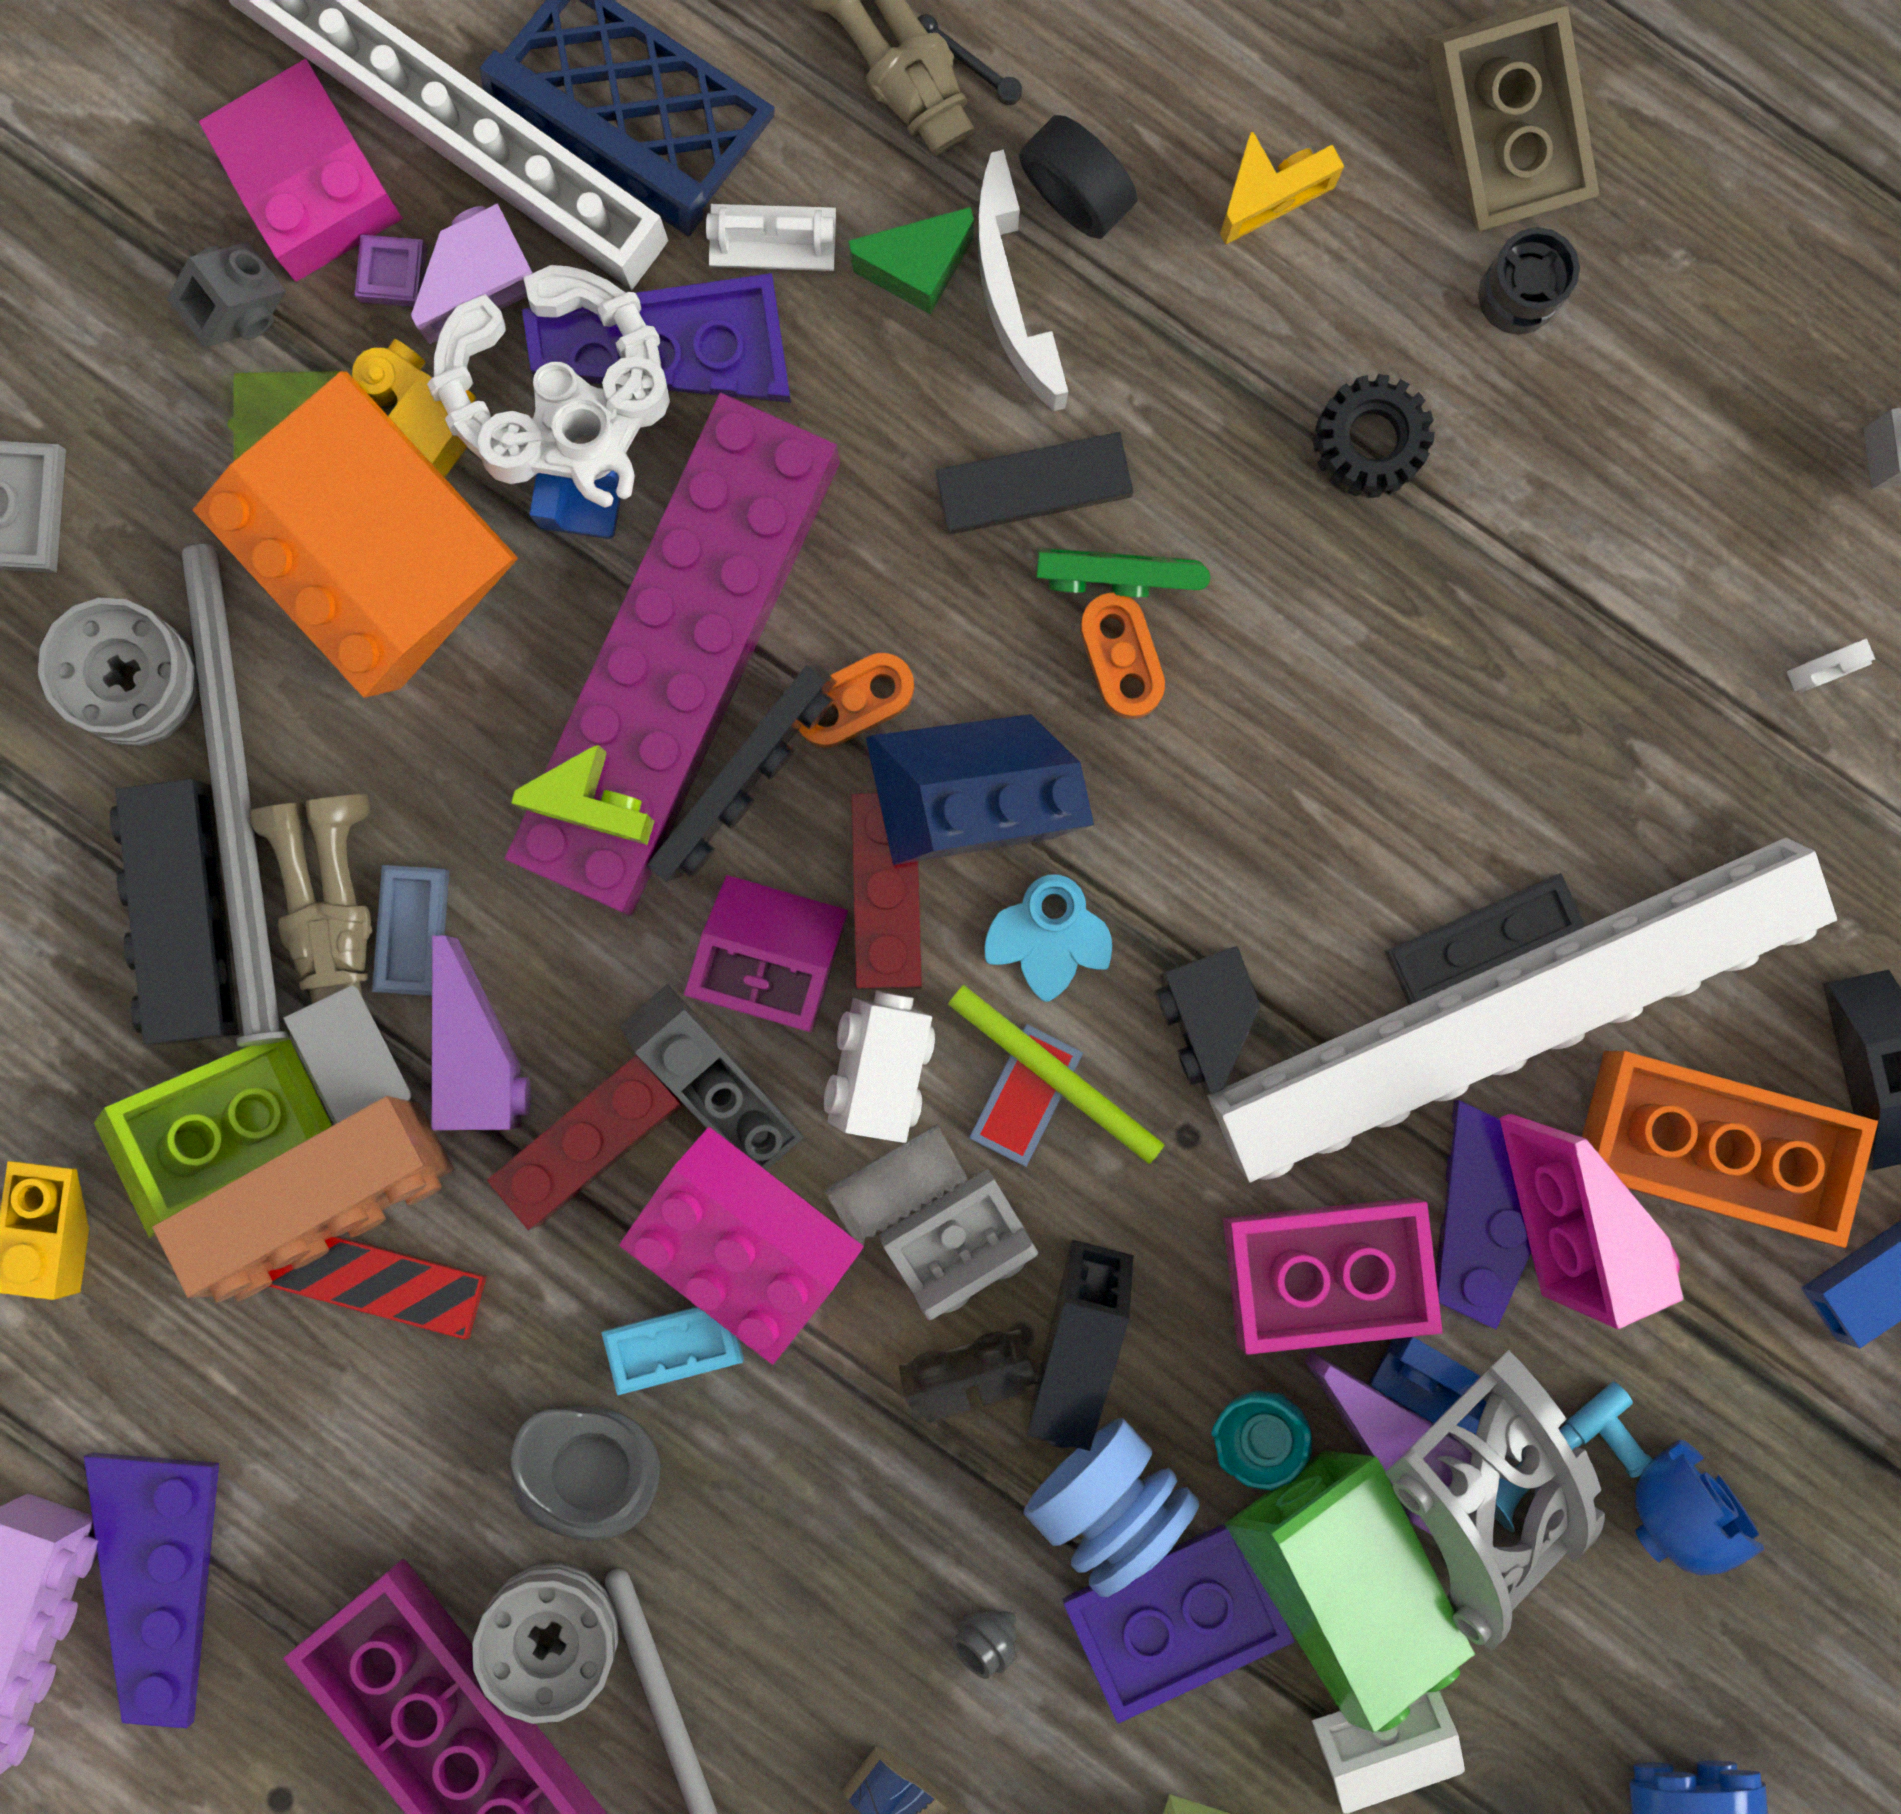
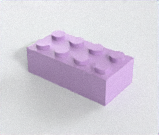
[0,1493,99,1775]

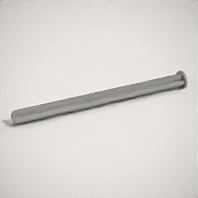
[182,544,290,1047]

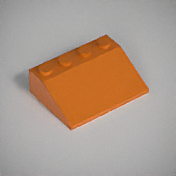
[193,371,518,698]

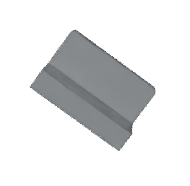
[283,986,411,1125]

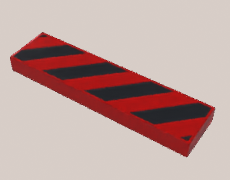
[268,1236,487,1340]

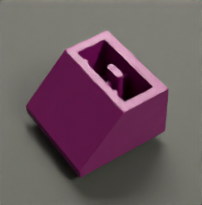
[684,875,849,1033]

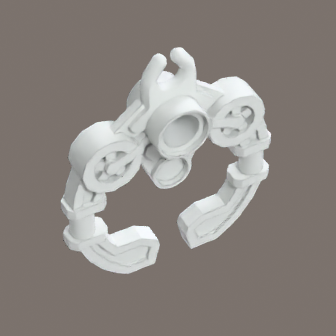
[427,265,670,508]

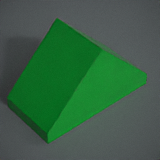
[848,207,974,315]

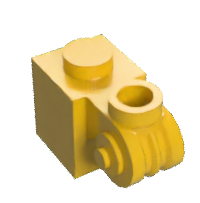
[352,339,477,478]

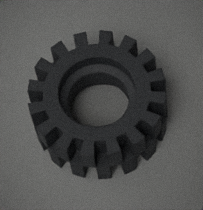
[1313,374,1435,498]

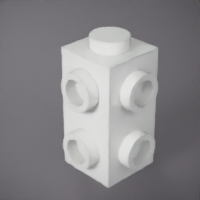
[824,990,935,1143]

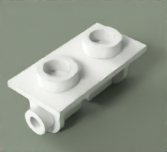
[706,204,836,271]

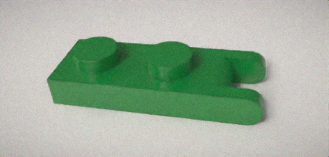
[1036,547,1211,597]

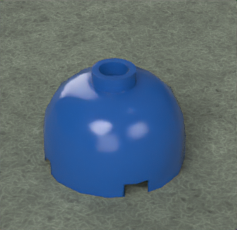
[1635,1440,1764,1576]

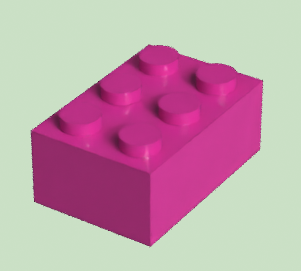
[619,1127,864,1365]
[1223,1197,1443,1355]

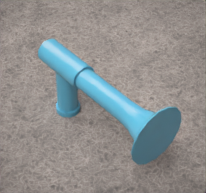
[1494,1381,1653,1532]

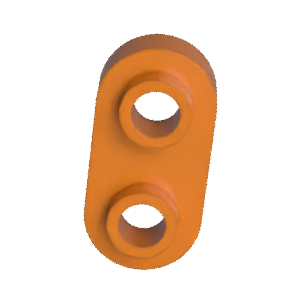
[1080,593,1165,719]
[799,653,914,748]

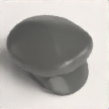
[510,1405,661,1541]

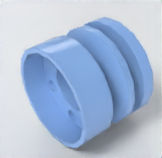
[1024,1417,1200,1597]

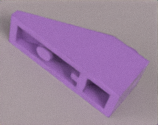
[432,935,531,1130]

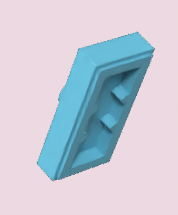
[601,1306,744,1395]

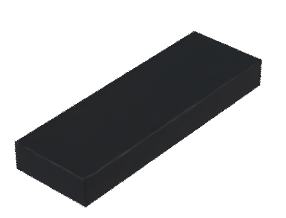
[936,432,1133,535]
[1384,873,1586,1005]

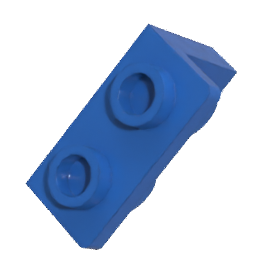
[1370,1337,1487,1435]

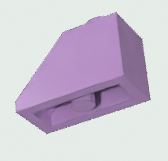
[411,203,533,344]

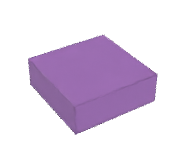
[355,235,427,307]

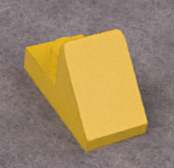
[1220,132,1344,245]

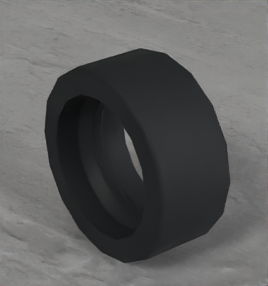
[1018,115,1138,239]

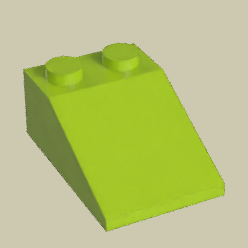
[94,1030,332,1238]

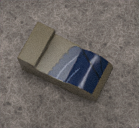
[842,1746,971,1814]

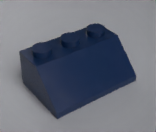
[866,714,1094,865]

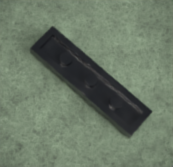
[646,665,837,882]

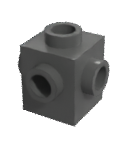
[167,242,286,347]

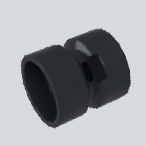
[1478,227,1580,335]

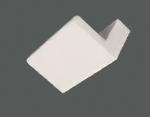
[1312,1691,1465,1813]

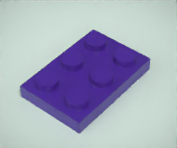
[1062,1523,1295,1724]

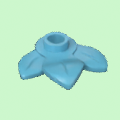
[984,875,1112,1002]

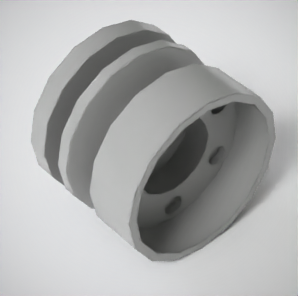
[38,598,200,746]
[472,1562,619,1724]

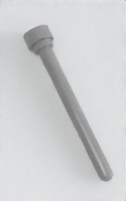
[605,1569,718,1814]

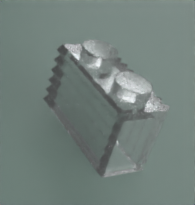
[825,1124,967,1245]

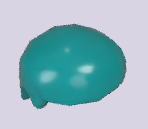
[1211,1390,1312,1491]

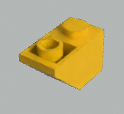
[0,1161,89,1300]

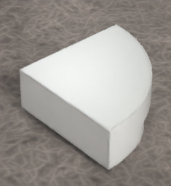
[1787,639,1875,693]

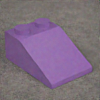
[1305,1350,1472,1535]

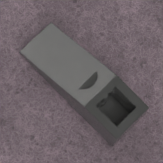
[620,984,804,1171]

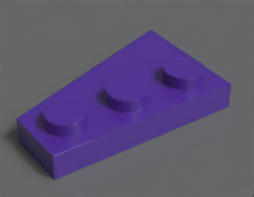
[1436,1100,1531,1330]

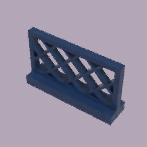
[479,0,775,237]

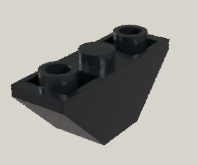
[1823,970,1901,1171]

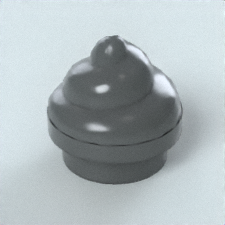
[951,1611,1017,1679]

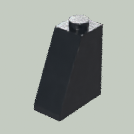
[1027,1240,1134,1451]

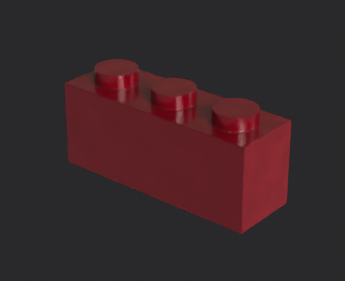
[851,793,922,990]
[487,1055,684,1231]

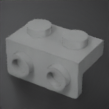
[878,1169,1038,1320]

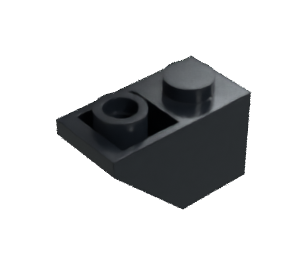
[1155,946,1260,1094]

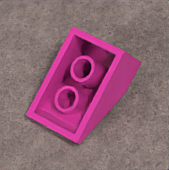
[199,58,403,282]
[1500,1114,1683,1329]

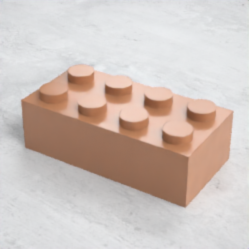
[152,1096,455,1302]

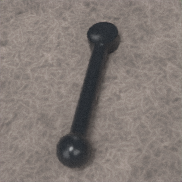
[917,14,1022,105]

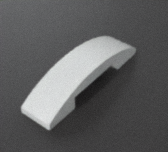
[978,149,1068,411]

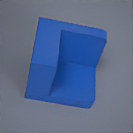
[530,471,621,539]

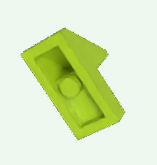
[511,745,655,845]

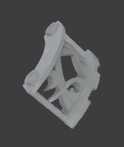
[1385,1350,1605,1651]

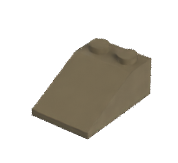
[1424,0,1600,232]

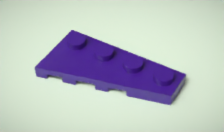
[522,273,791,403]
[84,1452,219,1729]

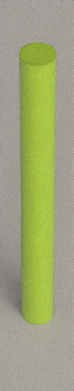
[948,984,1165,1164]

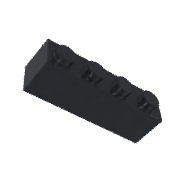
[110,779,239,1045]

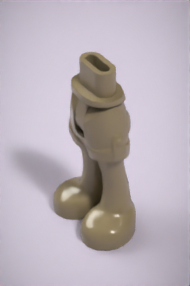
[803,0,975,156]
[250,794,372,1004]

